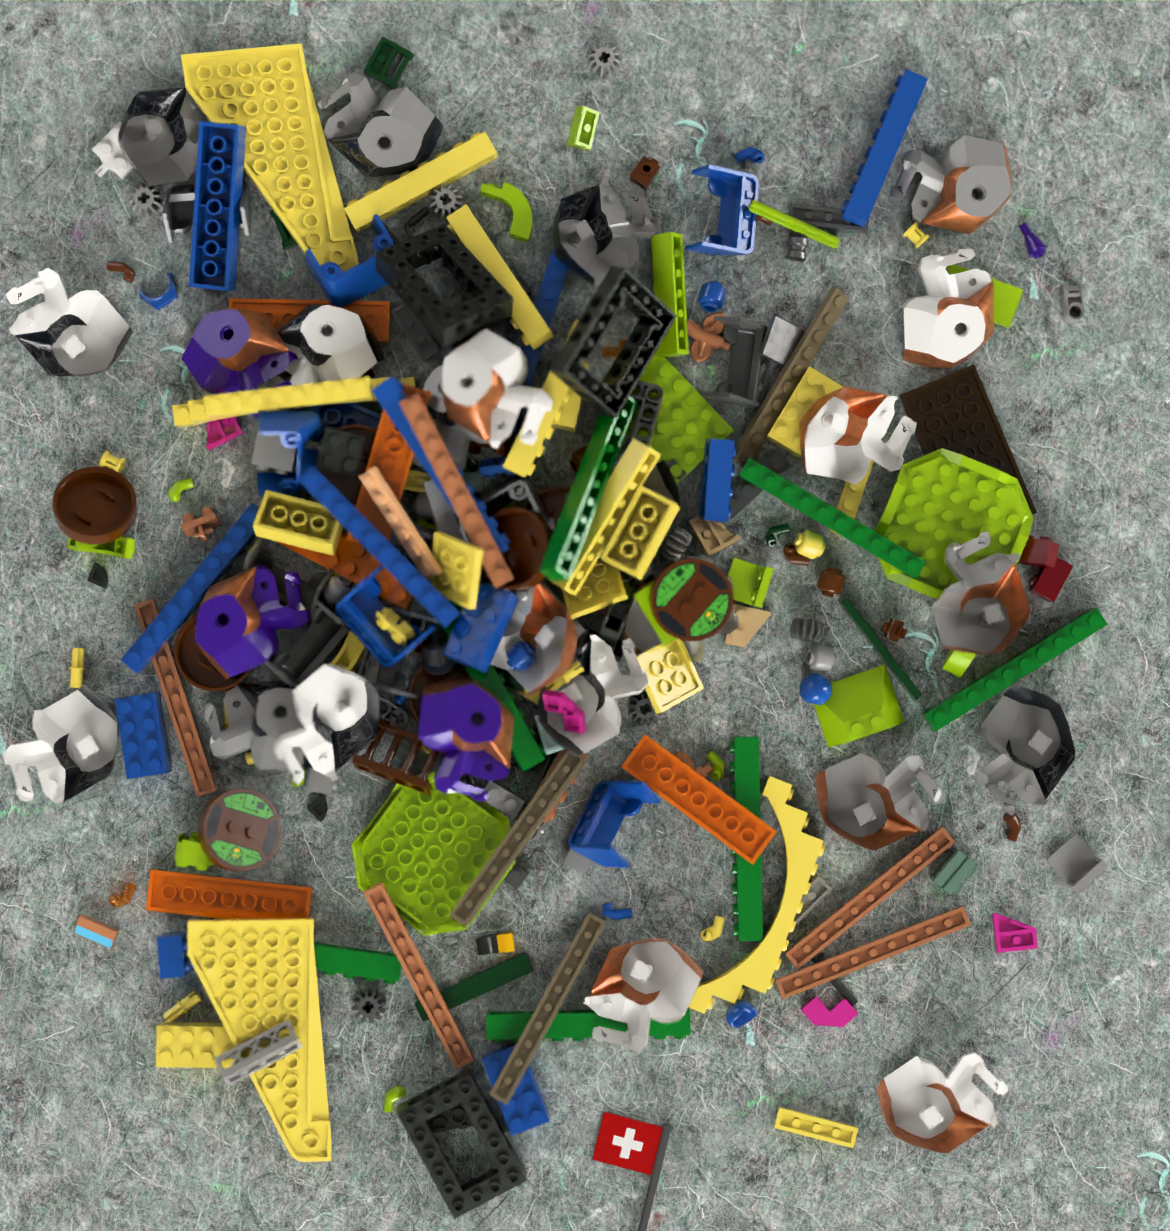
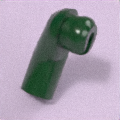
[764,523,790,547]

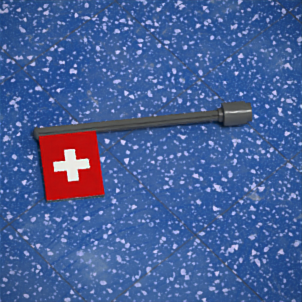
[592,1111,673,1231]

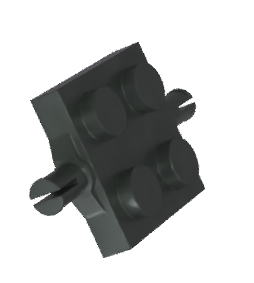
[305,427,370,477]

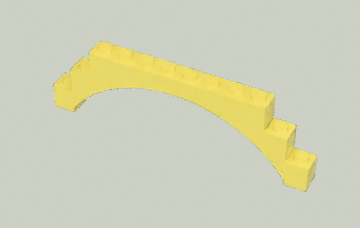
[172,377,417,427]
[688,775,825,1014]

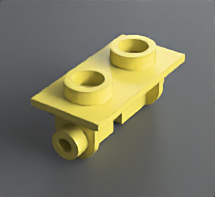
[376,607,416,647]

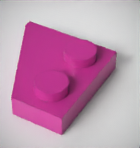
[206,417,244,451]
[992,913,1038,953]

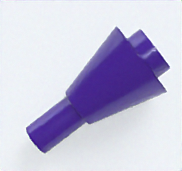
[1019,223,1047,259]

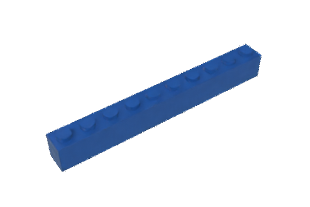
[512,250,569,445]
[371,376,511,554]
[298,465,460,628]
[120,503,259,674]

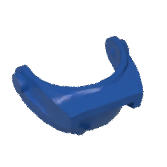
[138,272,178,310]

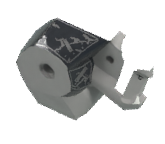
[317,72,443,177]

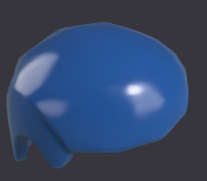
[799,674,832,705]
[726,1000,758,1028]

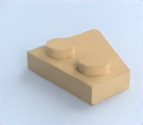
[687,516,741,557]
[724,604,771,648]

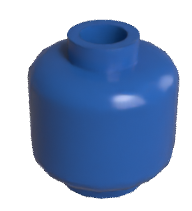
[698,281,726,312]
[506,641,537,671]

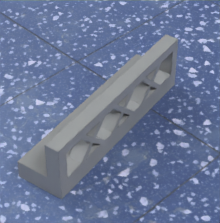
[214,1019,303,1086]

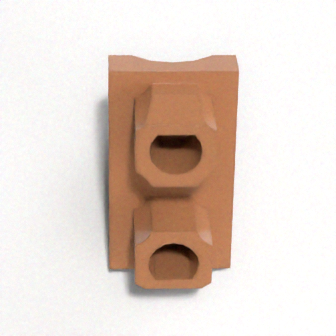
[180,506,222,542]

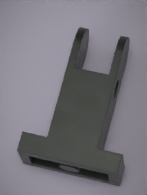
[583,604,630,662]

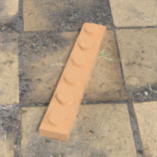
[359,466,443,580]

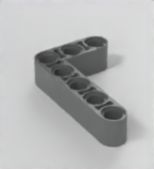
[630,381,663,447]

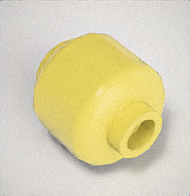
[794,530,826,559]

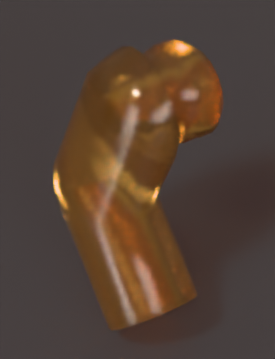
[601,340,627,357]
[109,882,136,907]

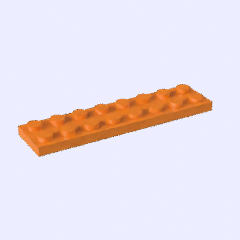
[229,298,391,343]
[347,384,431,543]
[275,531,419,610]
[621,734,777,865]
[146,869,313,919]

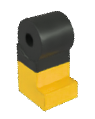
[476,931,515,955]

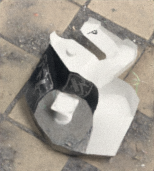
[6,268,133,376]
[262,304,386,410]
[538,634,649,755]
[273,664,380,786]
[3,684,119,804]

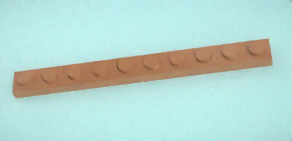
[399,393,514,588]
[134,599,218,797]
[784,826,955,969]
[363,882,474,1069]
[774,906,971,999]

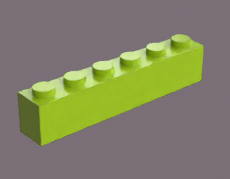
[651,232,689,358]

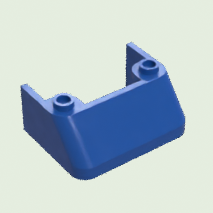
[685,164,759,255]
[305,214,394,308]
[257,411,321,496]
[335,565,436,667]
[568,780,660,868]

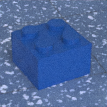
[157,930,194,979]

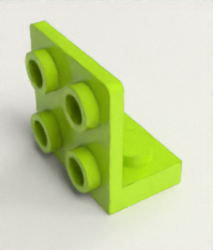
[728,558,774,608]

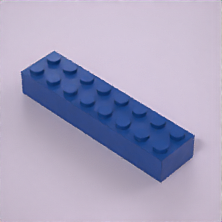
[189,121,247,291]

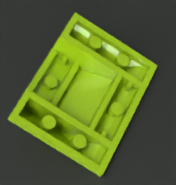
[813,664,905,747]

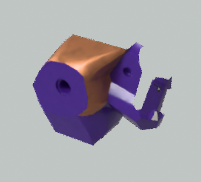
[182,309,298,418]
[195,564,310,680]
[418,678,515,802]

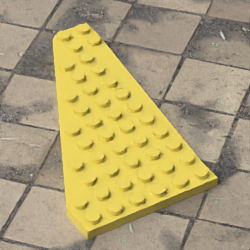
[181,43,359,272]
[188,918,331,1162]

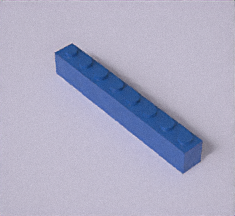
[841,69,928,228]

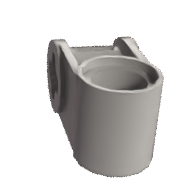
[1060,284,1085,324]

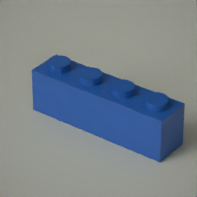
[699,439,737,522]

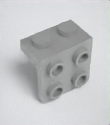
[1047,835,1108,893]

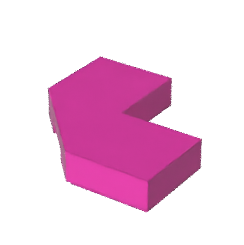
[542,690,586,734]
[800,995,858,1027]

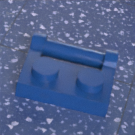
[479,456,514,477]

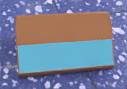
[74,914,120,949]

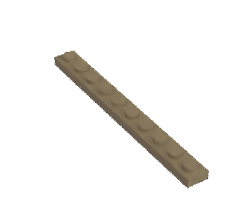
[733,287,850,468]
[449,752,587,928]
[489,913,606,1105]

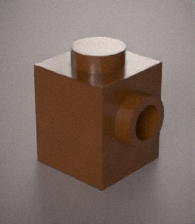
[630,156,660,191]

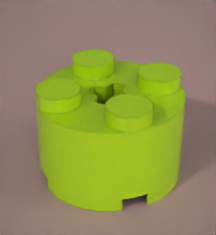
[174,832,215,871]

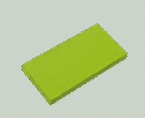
[945,264,1023,328]

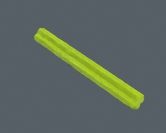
[749,200,840,249]

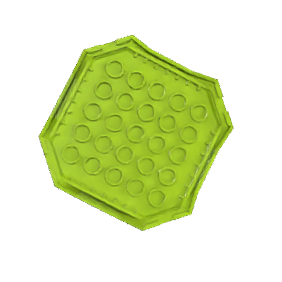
[875,448,1034,599]
[351,772,516,936]

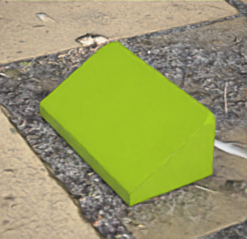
[567,105,600,151]

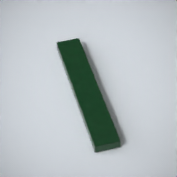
[840,599,922,700]
[414,952,534,1021]

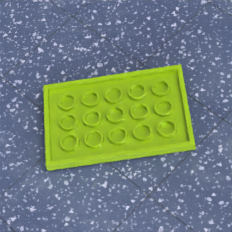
[626,351,734,484]

